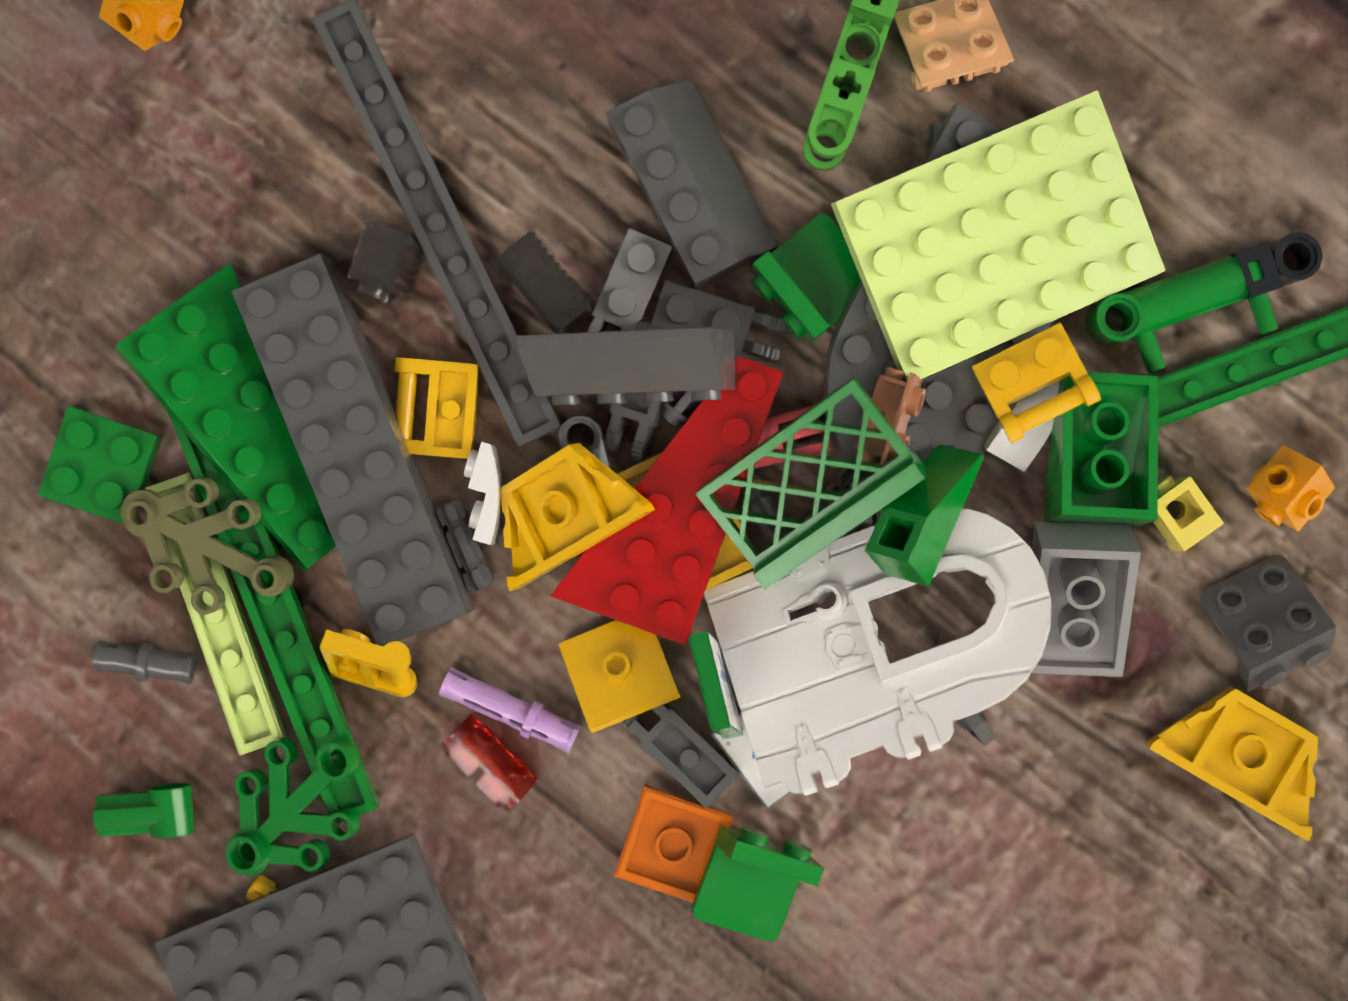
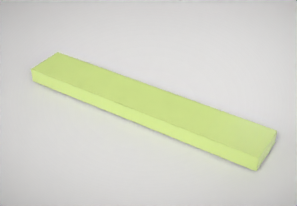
[145,472,288,756]

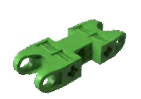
[802,0,899,171]

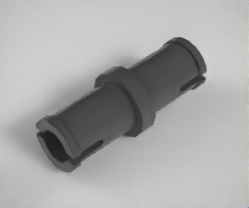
[93,640,197,684]

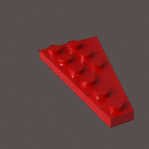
[550,356,783,645]

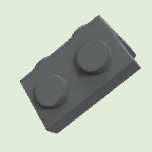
[1200,555,1336,692]

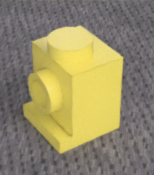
[1153,475,1224,551]

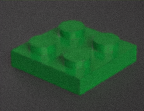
[38,405,163,524]

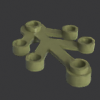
[121,477,294,615]

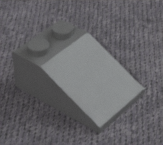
[1031,521,1141,677]

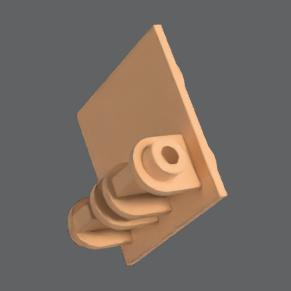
[894,0,1014,93]

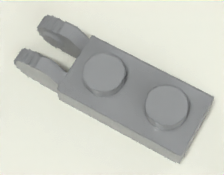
[587,228,673,333]

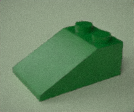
[1045,372,1159,527]

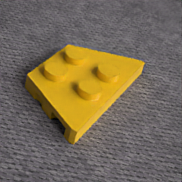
[500,443,655,591]
[1145,687,1318,841]

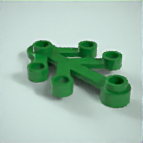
[225,737,360,875]

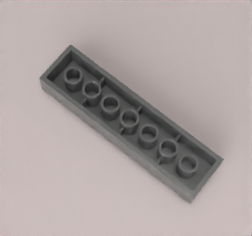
[232,254,477,647]

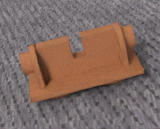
[854,367,926,464]

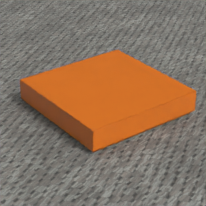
[614,784,734,903]

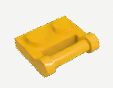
[972,322,1101,444]
[394,358,480,459]
[319,629,418,697]

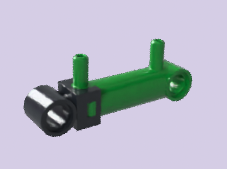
[1085,232,1323,373]

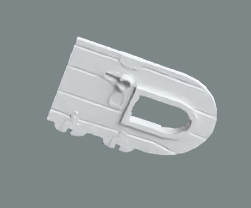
[704,508,1052,796]

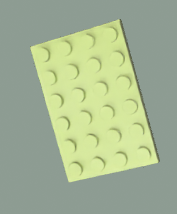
[831,90,1166,382]

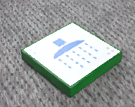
[689,631,743,739]

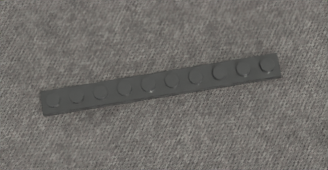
[311,0,562,448]

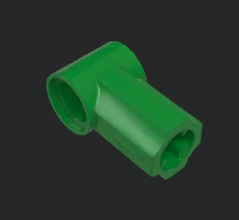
[93,783,195,838]

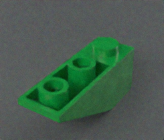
[864,444,984,587]

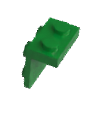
[751,214,861,344]
[691,825,824,942]

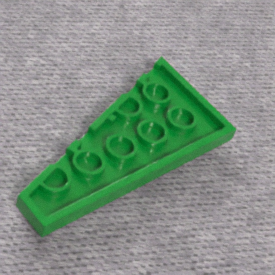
[114,263,336,572]

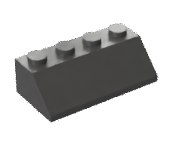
[606,79,779,290]
[516,327,736,405]

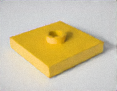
[558,620,681,733]

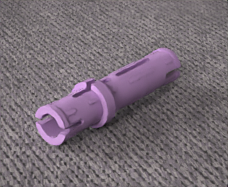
[439,667,581,753]

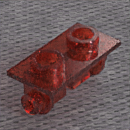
[441,714,538,811]

